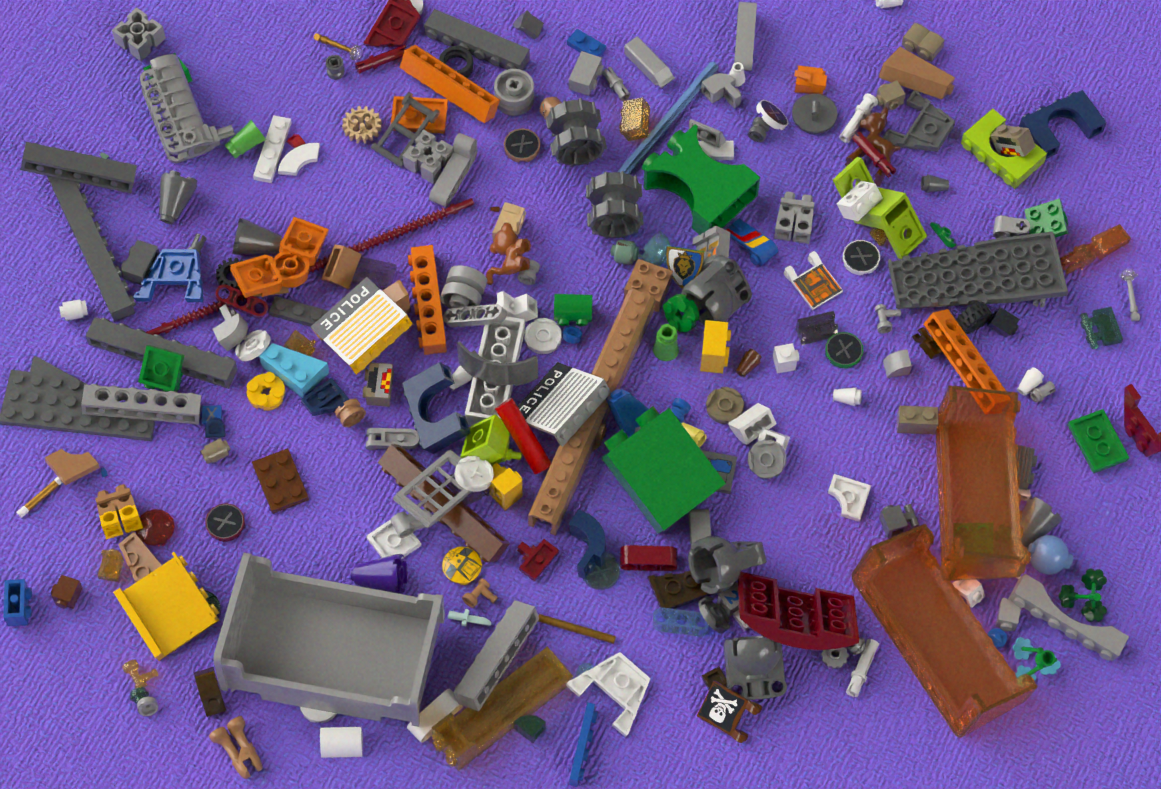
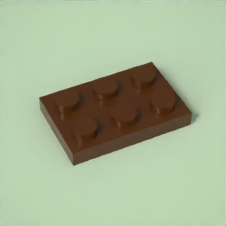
[252,448,309,514]

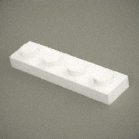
[253,115,292,183]

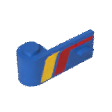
[725,218,778,266]

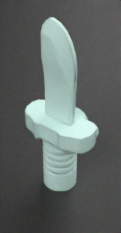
[448,609,491,627]

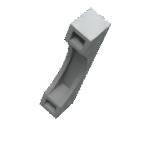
[1008,574,1129,661]

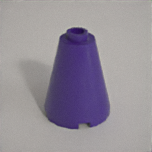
[351,554,408,594]

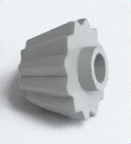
[821,648,849,669]

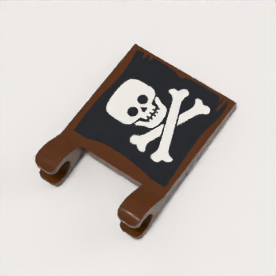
[697,681,762,743]

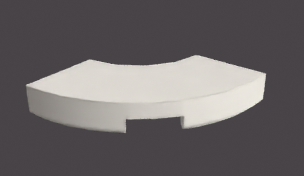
[278,143,320,176]

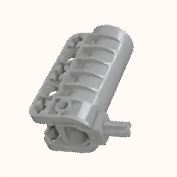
[140,54,235,163]

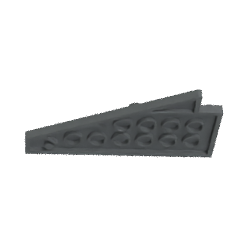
[0,356,155,441]

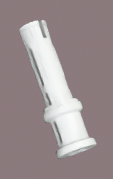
[839,93,878,143]

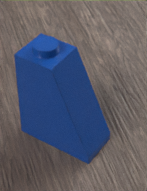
[606,389,649,437]

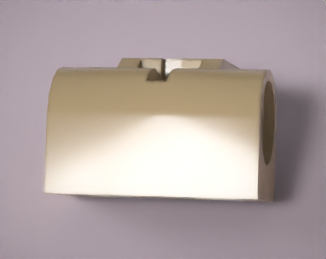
[492,202,526,241]

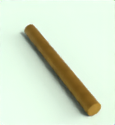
[538,614,616,644]

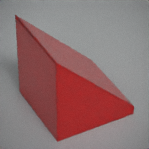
[286,134,306,148]

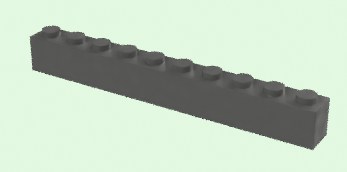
[47,176,136,322]

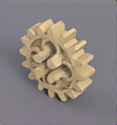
[342,106,382,144]

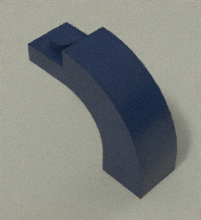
[569,509,606,579]

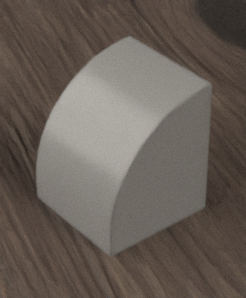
[883,349,912,378]

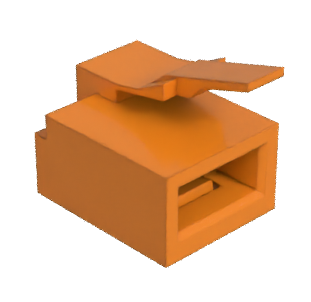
[794,65,827,95]

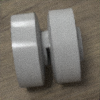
[440,265,487,314]

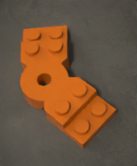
[230,217,329,298]

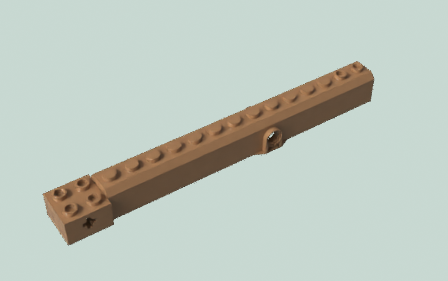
[528,259,673,536]

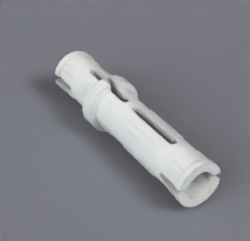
[846,639,879,697]

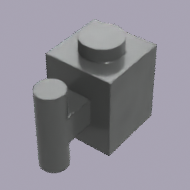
[879,504,920,539]

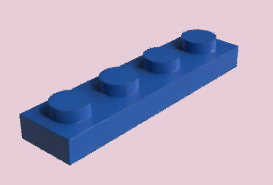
[569,702,598,787]

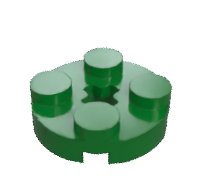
[663,294,699,332]

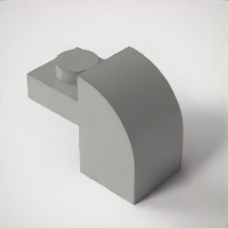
[701,73,741,109]
[213,304,248,351]

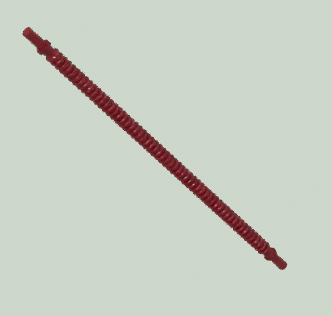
[146,198,474,335]

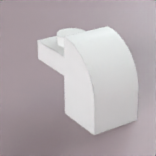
[496,291,538,322]

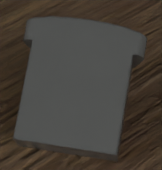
[513,10,544,39]

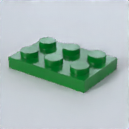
[1067,409,1130,474]

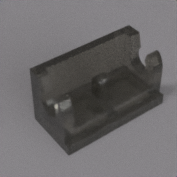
[796,311,838,345]

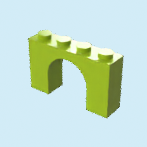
[961,108,1047,189]

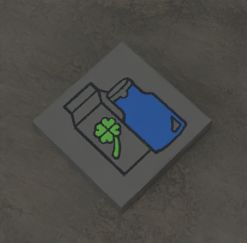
[701,450,737,494]

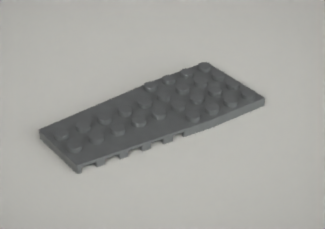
[888,232,1068,309]

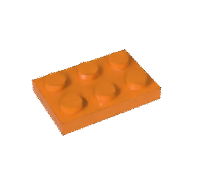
[391,96,448,134]

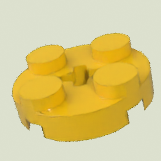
[247,372,286,411]

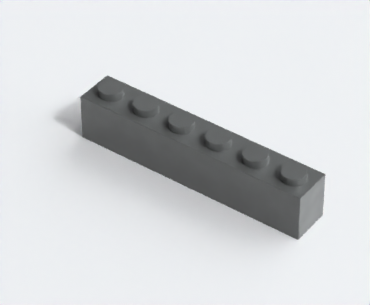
[424,9,530,70]
[20,142,137,193]

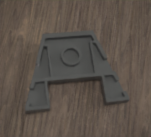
[883,90,955,152]

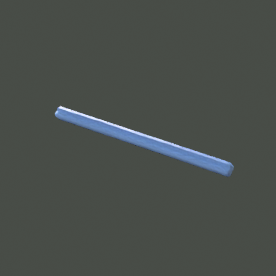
[618,62,719,174]

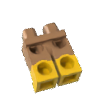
[95,484,143,540]

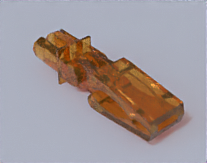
[1060,224,1131,275]

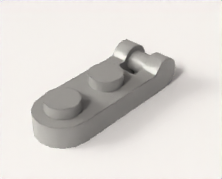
[366,428,420,450]

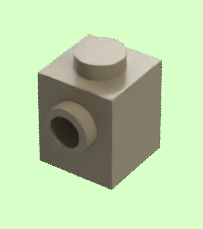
[876,80,906,110]

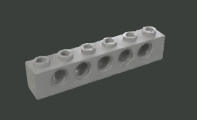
[81,384,201,425]

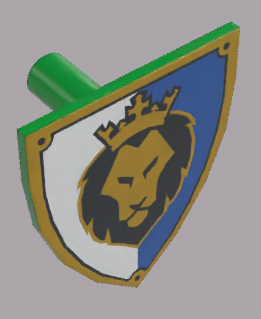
[666,246,704,289]

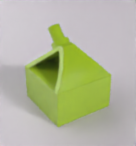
[460,415,522,466]

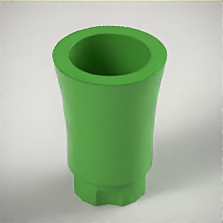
[225,120,266,159]
[653,324,679,361]

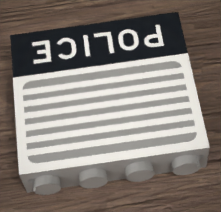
[518,362,611,447]

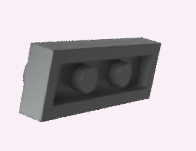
[269,296,328,327]

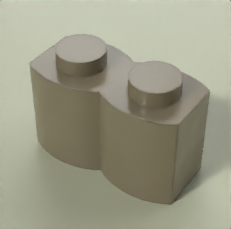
[902,23,945,62]

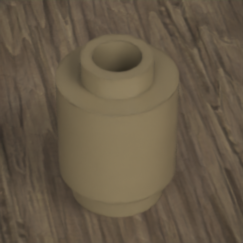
[200,438,231,464]

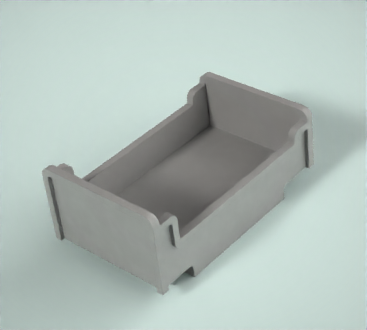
[213,552,445,727]

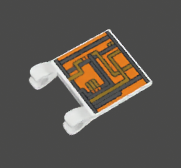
[784,251,843,311]

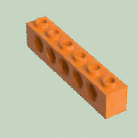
[408,245,447,355]
[923,309,1011,413]

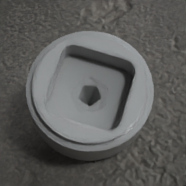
[137,696,158,716]

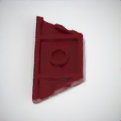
[363,0,421,47]

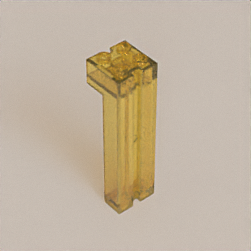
[431,646,573,771]

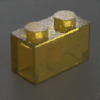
[619,97,650,141]

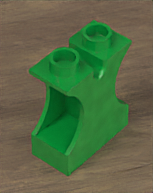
[642,124,760,235]

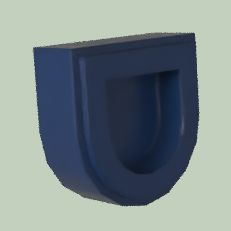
[205,417,226,438]

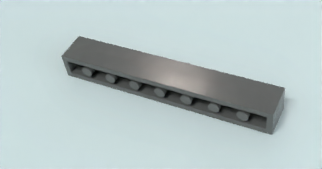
[85,317,238,389]

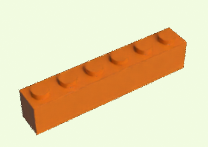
[399,45,500,123]

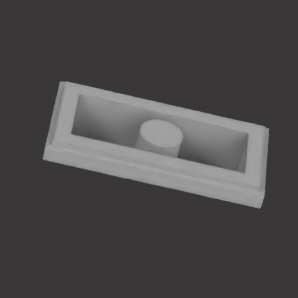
[689,119,726,148]

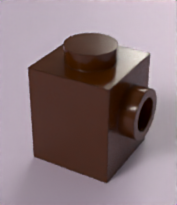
[51,575,83,609]

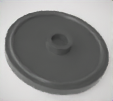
[792,93,837,134]

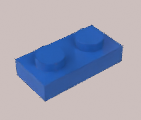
[567,29,606,57]

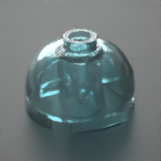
[637,231,672,266]

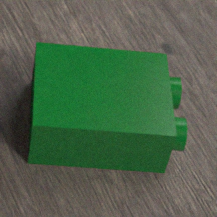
[602,406,726,533]

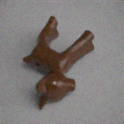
[845,107,901,187]

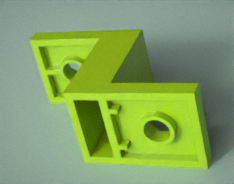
[832,157,927,259]

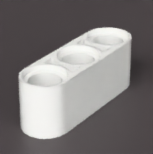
[407,689,463,743]

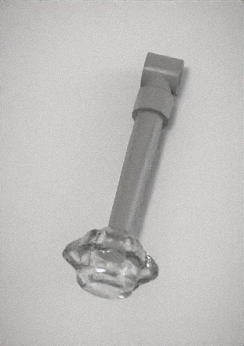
[1119,268,1140,321]

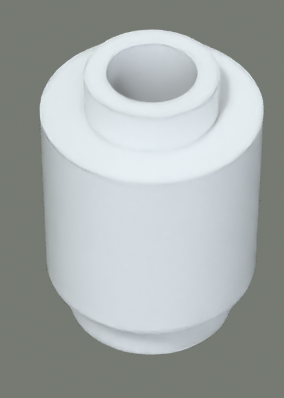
[59,299,88,321]

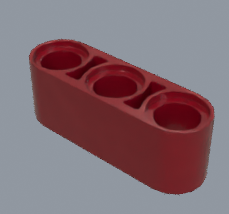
[215,284,268,318]
[620,545,677,571]

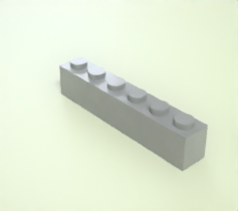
[454,600,539,711]

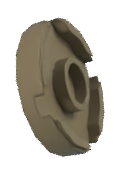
[706,387,744,424]

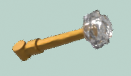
[314,33,363,61]

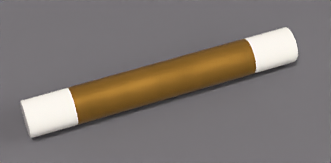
[16,477,63,518]

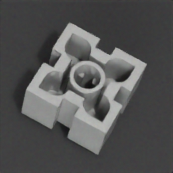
[112,7,166,61]
[402,130,453,184]

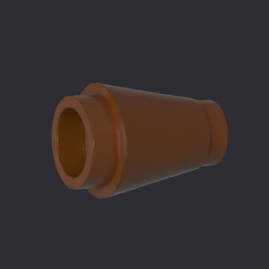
[735,349,762,378]

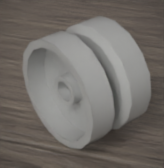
[494,69,534,116]

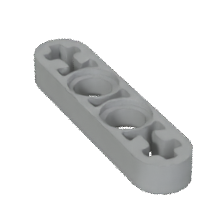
[443,304,507,328]

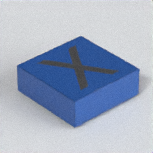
[202,405,222,426]

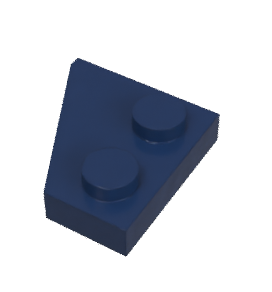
[300,378,349,416]

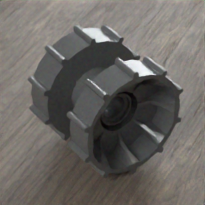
[545,98,607,167]
[586,171,644,239]

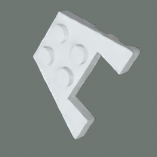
[566,652,651,737]

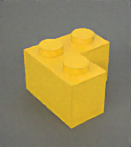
[700,320,731,374]
[485,462,523,511]

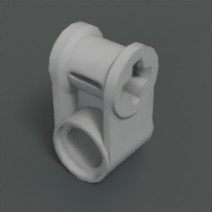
[993,215,1030,239]

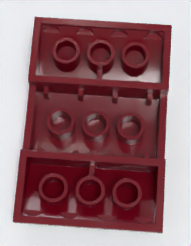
[738,572,860,650]

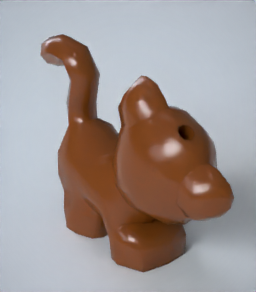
[486,222,531,285]

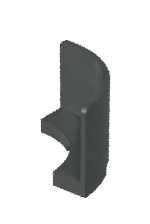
[457,341,538,386]

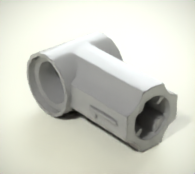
[390,509,432,538]

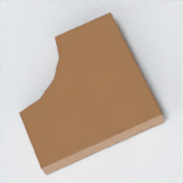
[45,449,99,485]

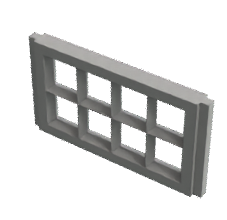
[393,450,472,528]

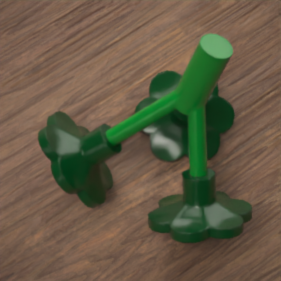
[1058,568,1107,622]

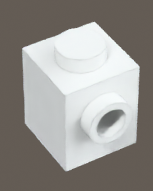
[773,343,799,373]

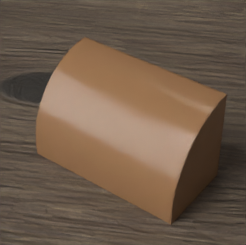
[322,244,362,289]

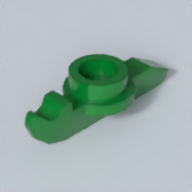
[930,222,956,248]

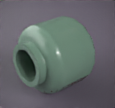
[611,239,639,265]

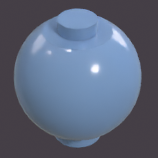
[1027,535,1073,575]

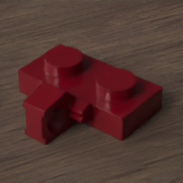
[517,539,559,582]

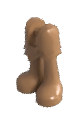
[209,716,263,779]

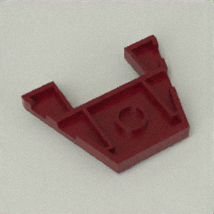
[1124,384,1161,457]

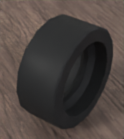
[439,46,473,78]

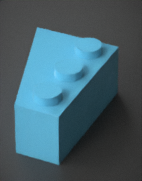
[259,343,329,398]

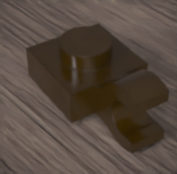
[912,327,943,359]

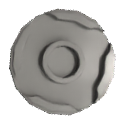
[748,440,787,479]

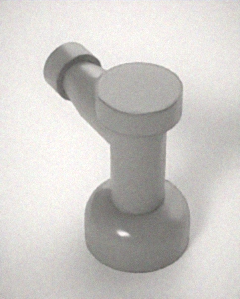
[875,304,901,334]

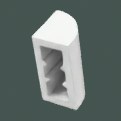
[728,403,776,445]
[320,727,363,758]

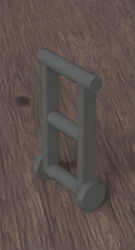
[371,92,440,168]

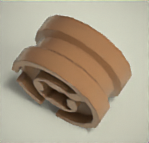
[335,398,366,427]

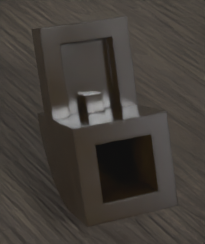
[194,667,226,717]

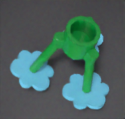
[1013,637,1061,687]

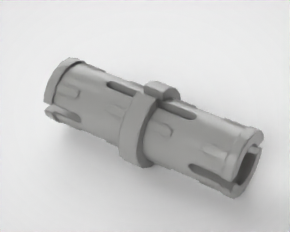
[602,67,631,101]

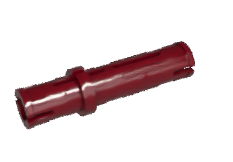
[355,45,406,74]
[852,132,896,178]

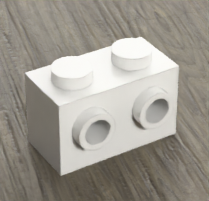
[836,181,883,221]

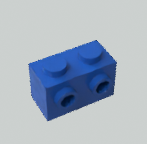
[3,579,32,626]

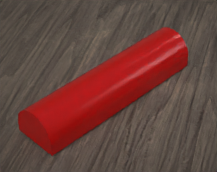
[495,398,552,474]

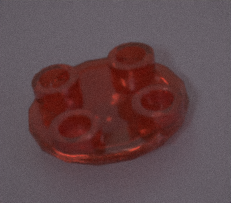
[136,509,175,546]

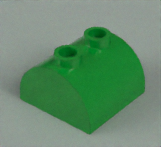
[554,294,592,326]

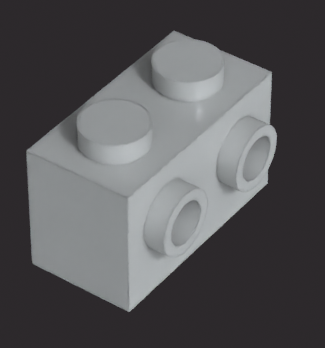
[569,51,604,96]

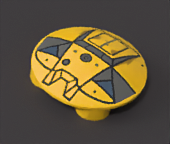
[442,547,482,585]

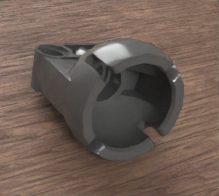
[681,255,752,325]
[688,536,767,594]
[724,635,787,700]

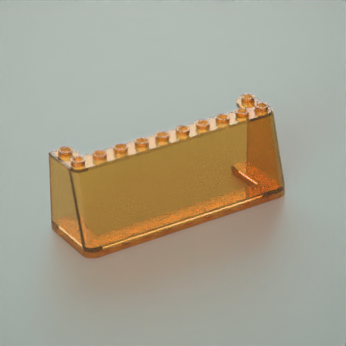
[936,385,1031,581]
[852,524,1038,738]

